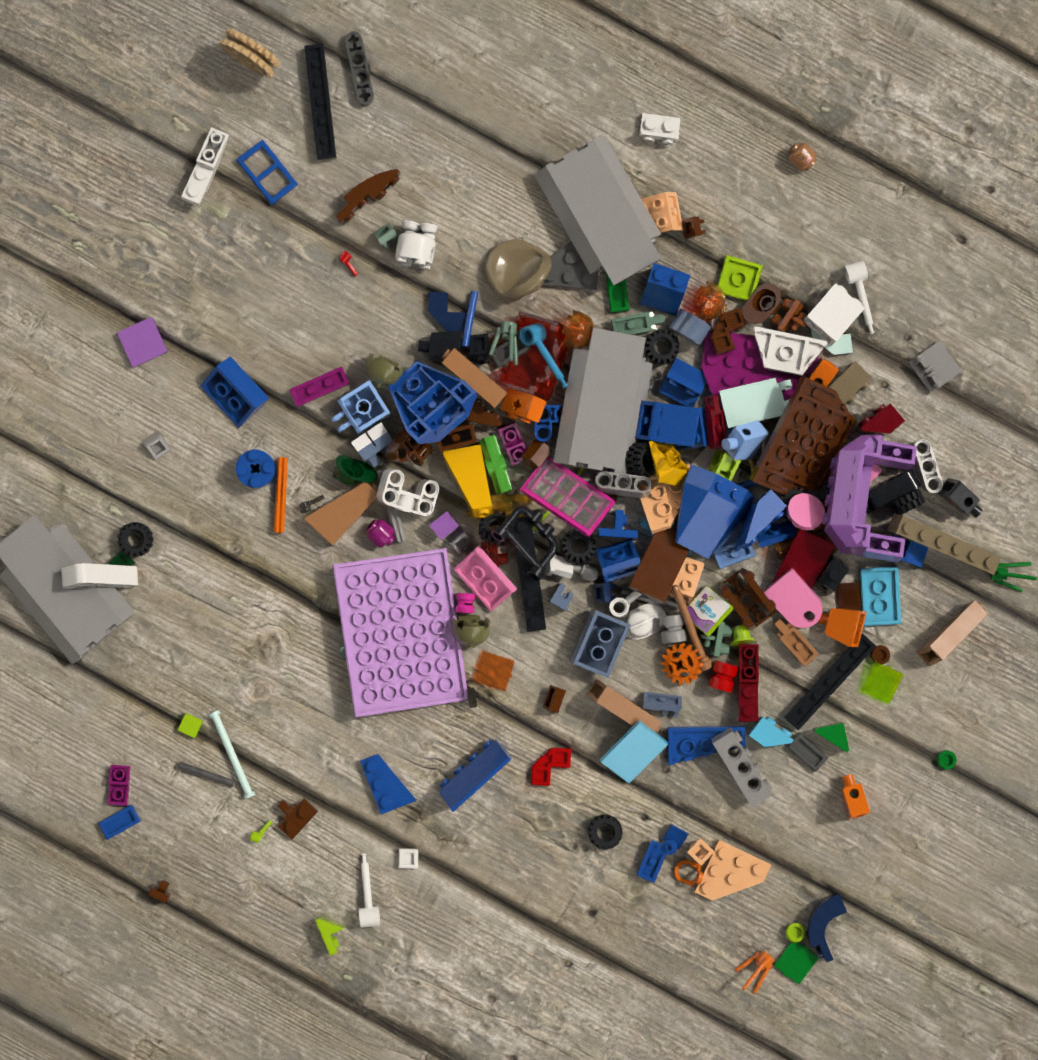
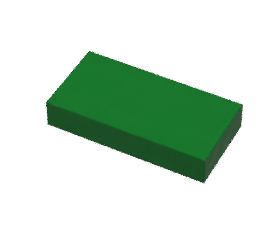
[606,275,630,313]

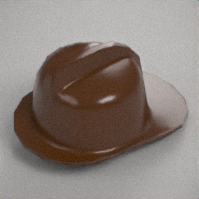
[742,283,781,324]

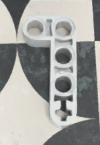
[61,563,138,589]

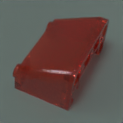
[495,311,572,401]

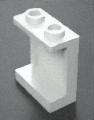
[803,283,864,346]

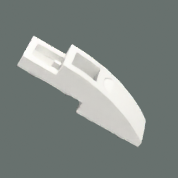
[181,127,229,206]

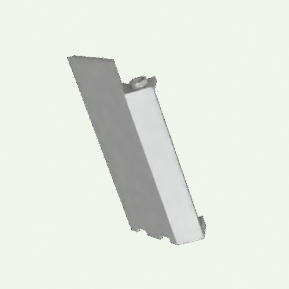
[534,136,661,285]
[553,328,653,475]
[0,514,135,665]

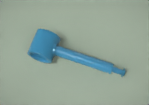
[519,323,568,388]

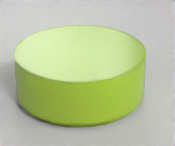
[785,923,805,943]

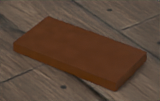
[629,526,689,604]

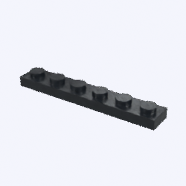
[304,43,337,161]
[513,516,546,632]
[784,633,876,730]

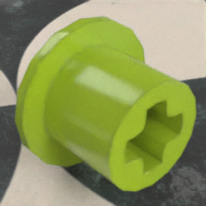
[730,625,755,646]

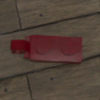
[704,395,727,450]

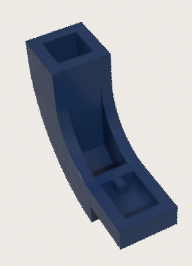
[807,892,847,963]

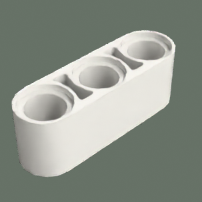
[912,439,943,494]

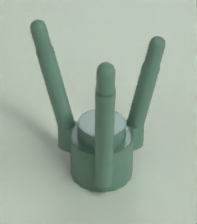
[489,321,518,366]

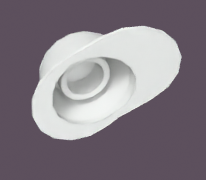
[622,603,666,640]

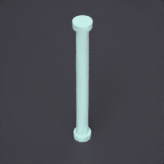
[209,710,256,799]

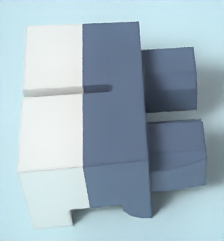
[351,422,393,468]

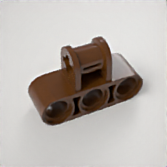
[386,427,434,466]

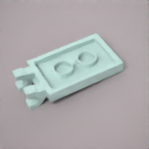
[719,378,792,429]

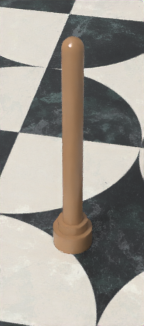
[672,585,713,671]

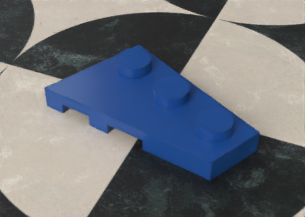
[360,754,417,814]

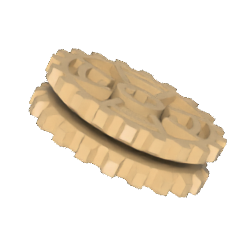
[218,28,281,79]

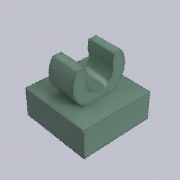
[373,223,398,249]

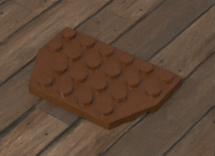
[749,375,856,494]

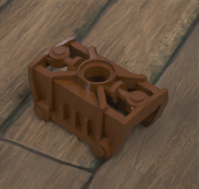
[719,568,776,630]

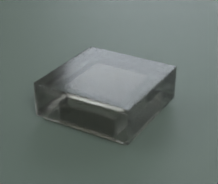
[467,687,478,708]

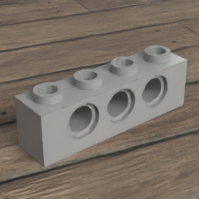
[711,727,772,807]

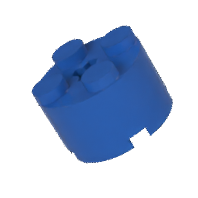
[236,449,276,488]

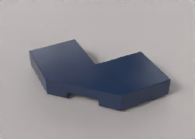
[428,292,467,332]

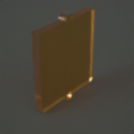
[474,651,515,691]

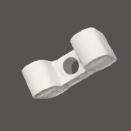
[376,468,439,516]

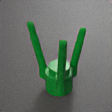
[991,562,1038,592]

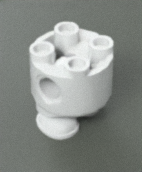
[395,220,438,270]

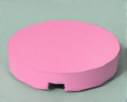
[786,493,825,530]

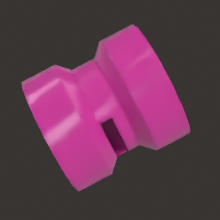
[455,593,475,613]

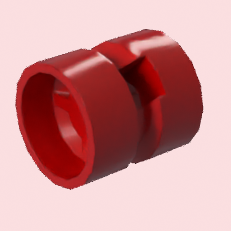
[708,660,739,693]

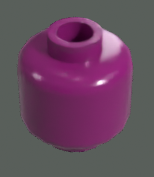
[366,519,395,547]

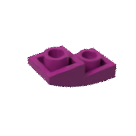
[497,421,527,466]
[108,765,130,806]

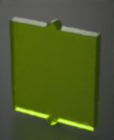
[861,661,904,704]

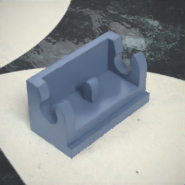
[550,583,573,612]

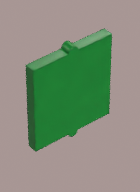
[774,942,819,984]

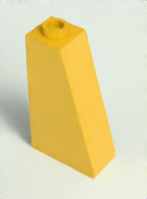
[443,444,493,518]

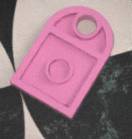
[763,568,822,628]

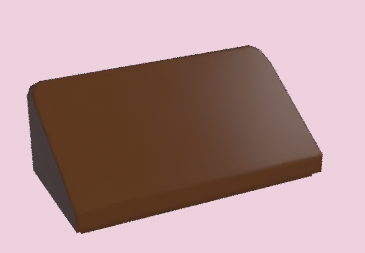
[838,582,860,610]

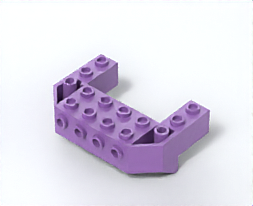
[822,435,917,563]

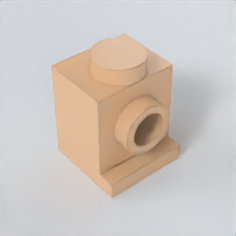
[687,838,714,865]

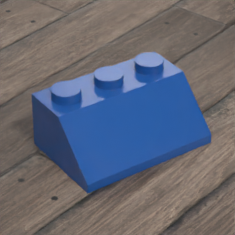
[200,356,269,428]

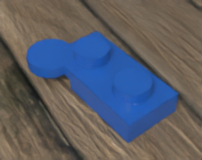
[637,839,677,883]

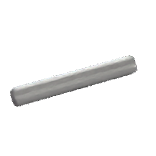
[377,468,406,543]

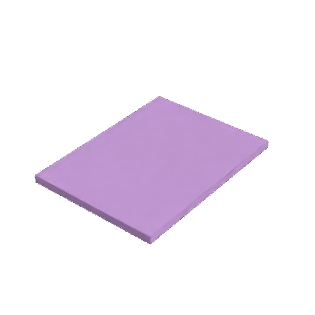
[332,548,469,717]

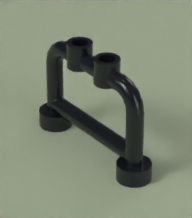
[491,506,558,582]

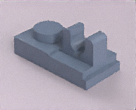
[643,692,682,717]

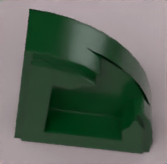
[108,550,136,566]

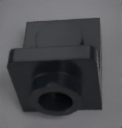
[469,334,490,365]

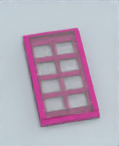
[520,457,616,537]

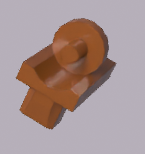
[772,299,806,333]

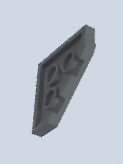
[542,241,598,290]

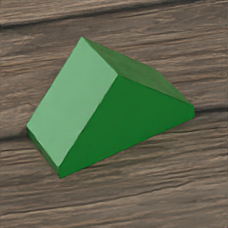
[813,722,849,752]

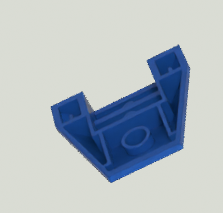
[388,361,477,444]
[675,464,754,559]

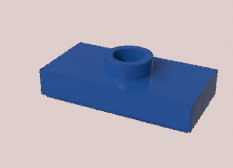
[756,520,796,548]

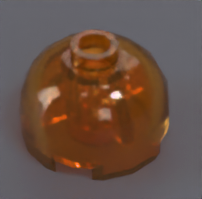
[691,281,727,321]
[562,310,595,349]

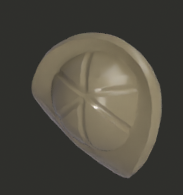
[485,239,552,300]

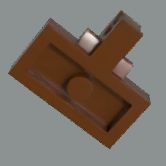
[278,798,318,840]

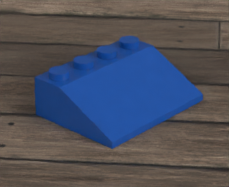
[438,739,511,812]

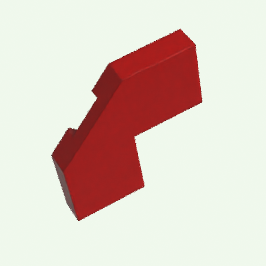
[531,747,572,786]

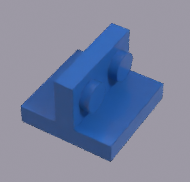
[658,358,706,408]
[598,510,638,539]
[596,539,640,583]

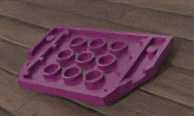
[701,331,818,409]

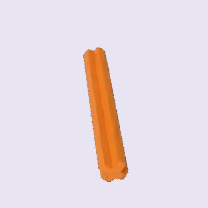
[274,457,288,533]

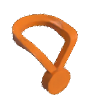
[674,860,704,886]

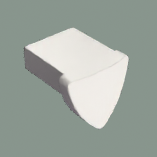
[544,554,574,579]

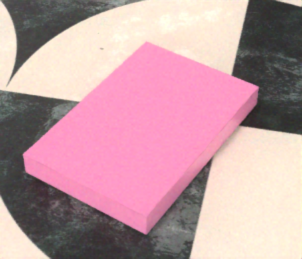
[453,546,517,612]

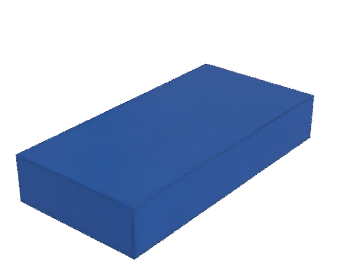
[98,804,141,840]

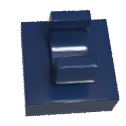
[593,583,616,603]

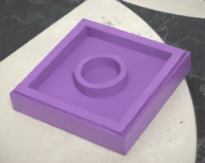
[117,317,168,368]

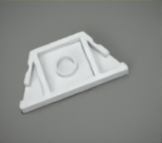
[754,326,827,376]

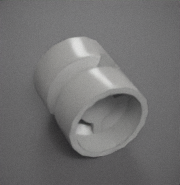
[658,614,687,644]

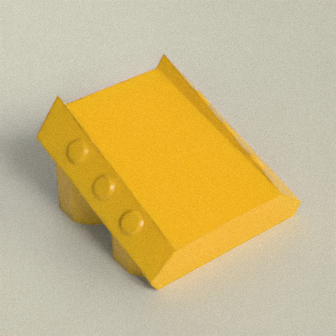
[649,441,689,488]

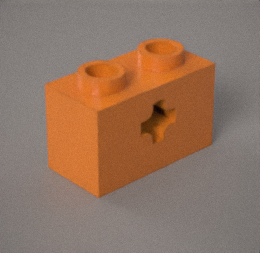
[500,388,547,424]

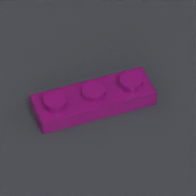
[289,366,350,407]

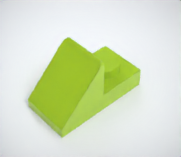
[315,917,345,956]

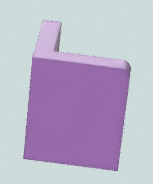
[429,511,459,540]

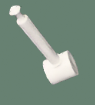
[844,261,875,334]
[609,591,642,619]
[359,853,380,928]

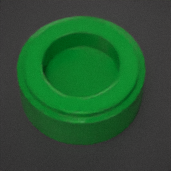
[937,750,957,770]

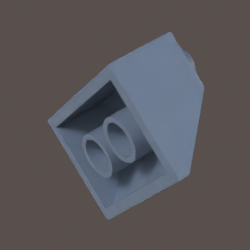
[569,608,630,678]

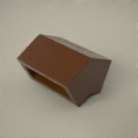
[521,439,552,470]
[542,685,566,713]

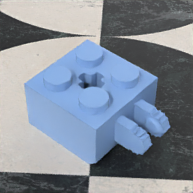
[331,380,391,434]

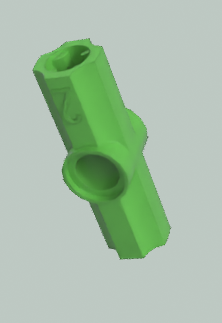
[480,435,512,495]

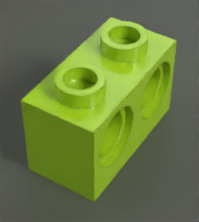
[707,449,741,481]

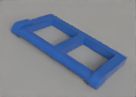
[236,139,298,206]

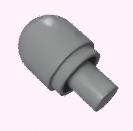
[573,564,599,581]

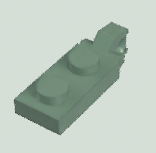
[611,312,665,335]

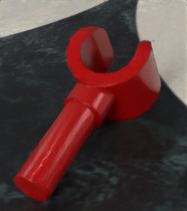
[340,251,358,277]

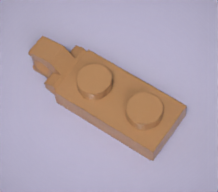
[773,618,819,667]

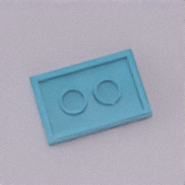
[859,566,901,626]
[600,720,668,783]

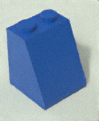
[640,263,691,316]

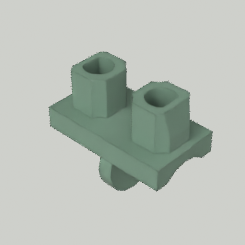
[700,622,733,657]

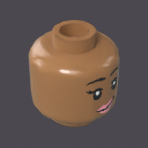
[788,142,817,171]

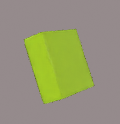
[178,713,203,738]

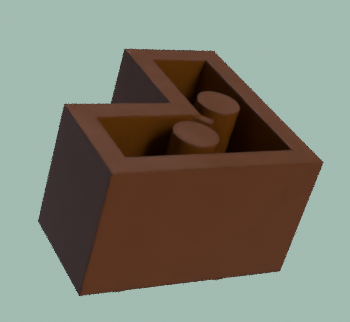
[437,424,477,453]

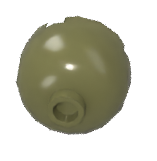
[365,353,405,388]
[452,615,490,648]

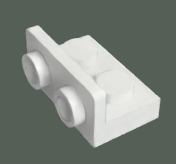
[639,113,680,144]

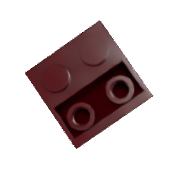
[856,403,905,435]

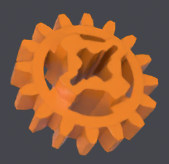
[661,643,703,685]

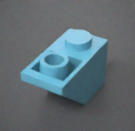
[748,716,794,747]

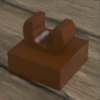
[682,216,706,239]
[148,880,171,903]

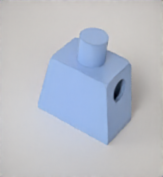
[722,420,769,460]

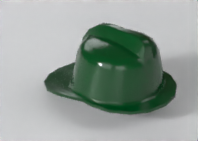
[333,455,377,486]

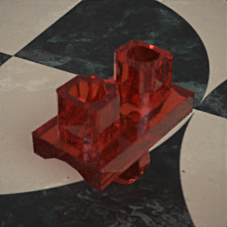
[481,542,509,567]

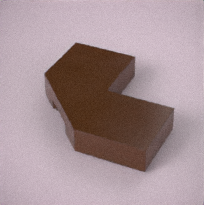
[710,308,747,356]

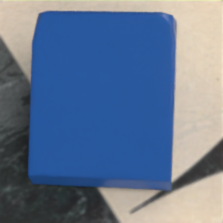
[662,823,689,849]

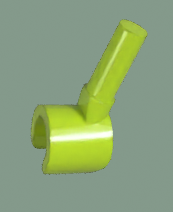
[250,820,273,843]

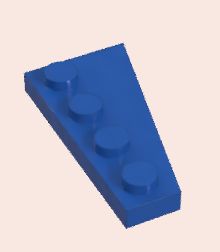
[668,726,745,766]

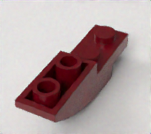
[738,644,759,723]

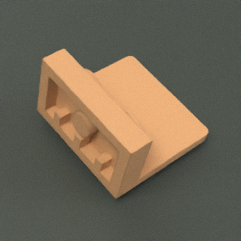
[641,192,683,233]
[667,557,704,604]

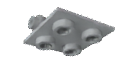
[909,340,962,393]

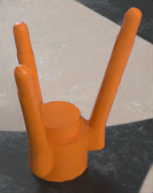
[735,950,775,994]

